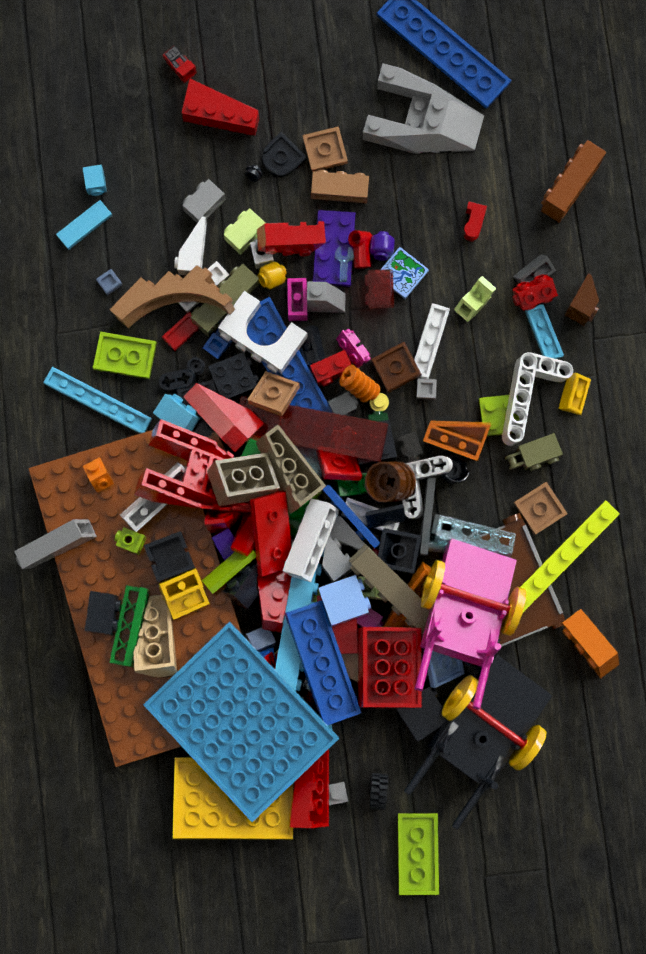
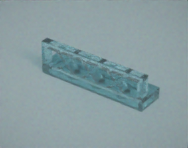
[433,515,516,558]

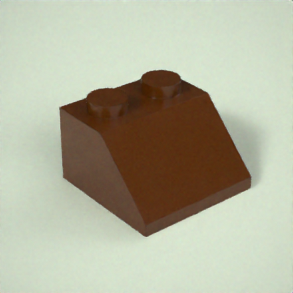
[565,273,599,326]

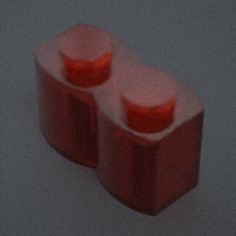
[365,269,394,309]

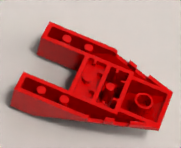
[134,419,251,512]

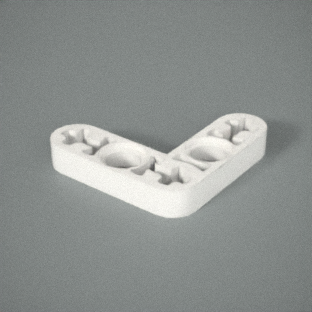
[402,456,453,519]

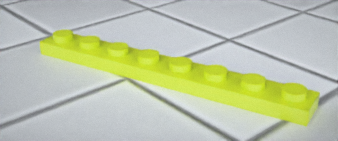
[520,500,620,612]

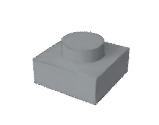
[416,379,437,400]
[329,782,348,805]

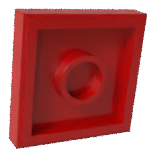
[316,447,362,481]

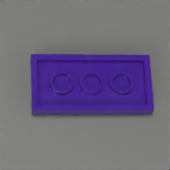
[313,210,355,287]

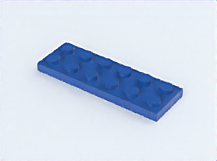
[284,600,361,725]

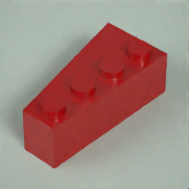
[289,749,329,828]

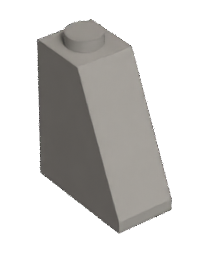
[307,281,346,313]

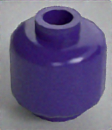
[370,231,395,261]

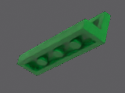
[109,585,150,667]

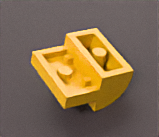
[159,568,210,620]

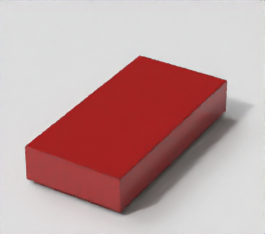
[162,312,199,351]

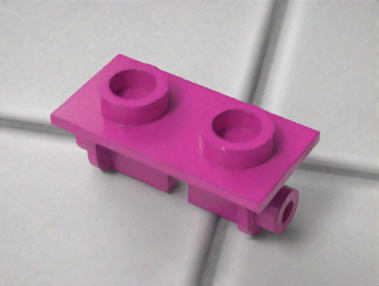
[336,329,371,368]

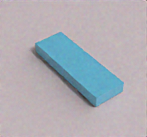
[56,200,112,250]
[525,304,564,359]

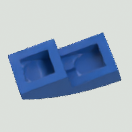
[203,329,233,359]

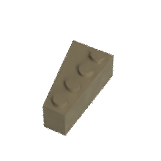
[255,425,326,514]

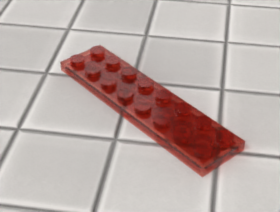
[239,396,389,462]

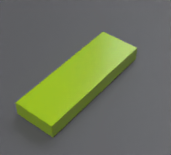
[202,550,256,594]

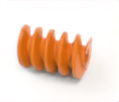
[340,364,380,402]

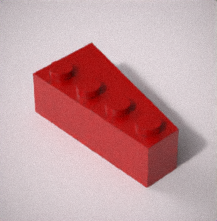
[182,79,259,136]

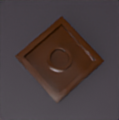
[371,342,422,393]

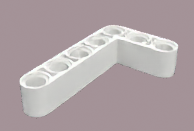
[502,352,573,446]

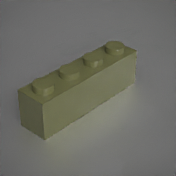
[191,264,260,337]

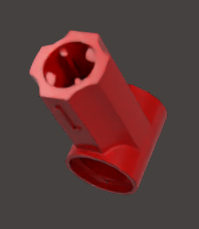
[348,230,372,269]

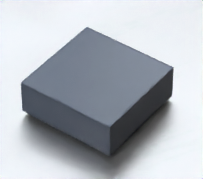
[96,269,123,296]

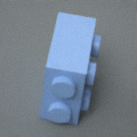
[318,575,371,627]

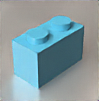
[153,394,201,431]

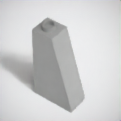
[14,519,97,569]

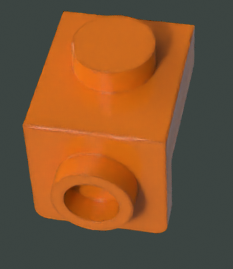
[83,457,114,492]

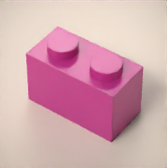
[287,278,307,321]

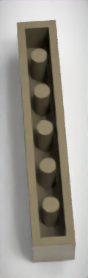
[349,544,430,638]

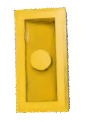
[559,373,591,415]

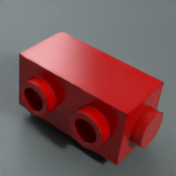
[512,274,558,310]

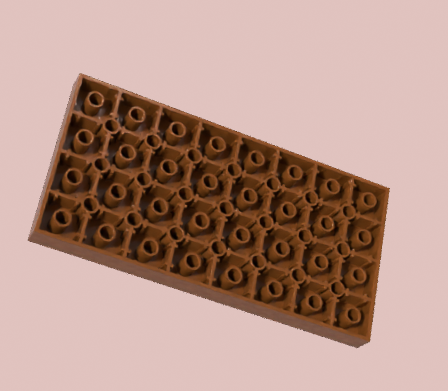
[29,430,242,767]

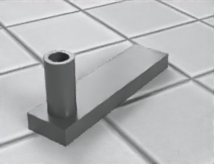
[418,477,447,557]

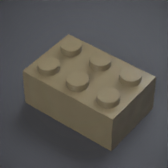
[207,453,280,506]

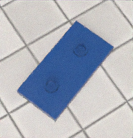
[323,485,380,548]

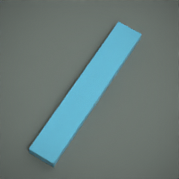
[43,367,153,434]

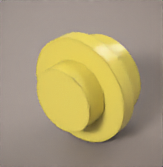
[370,393,389,411]

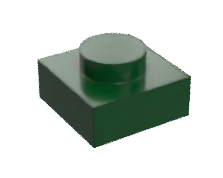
[368,411,388,423]

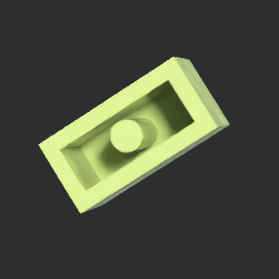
[223,208,265,255]

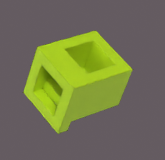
[114,527,147,555]

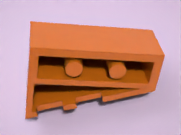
[423,421,491,461]
[562,609,619,678]

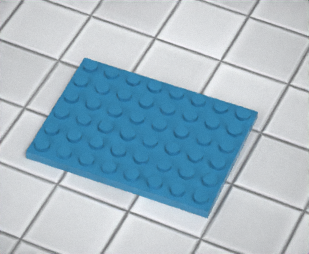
[143,622,339,822]

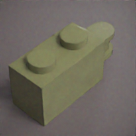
[505,433,563,471]

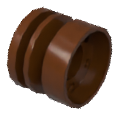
[365,462,416,502]

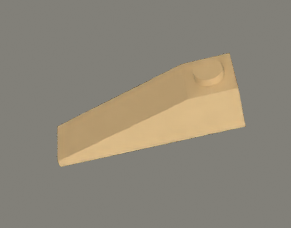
[134,595,177,678]

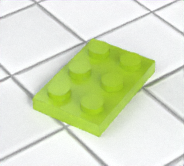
[93,332,157,379]

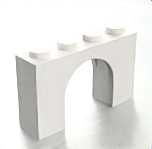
[218,291,307,374]

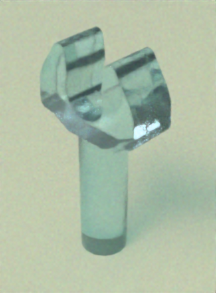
[335,246,354,282]

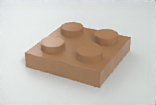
[303,126,348,172]
[247,371,300,416]
[514,482,567,535]

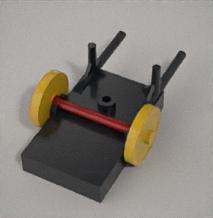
[404,654,552,830]

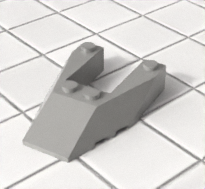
[363,64,484,154]

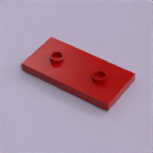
[250,491,292,577]

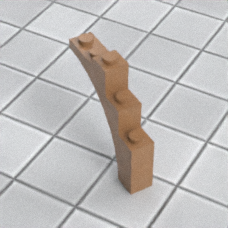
[110,265,235,328]

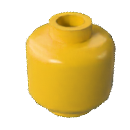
[258,261,287,289]

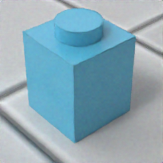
[83,165,107,196]

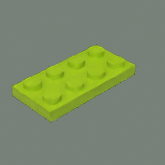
[398,813,439,895]

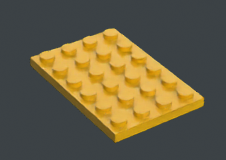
[173,758,293,840]

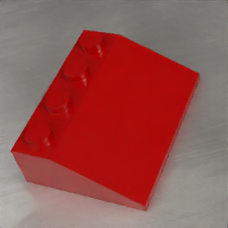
[358,627,422,708]

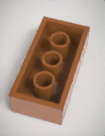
[541,140,606,223]

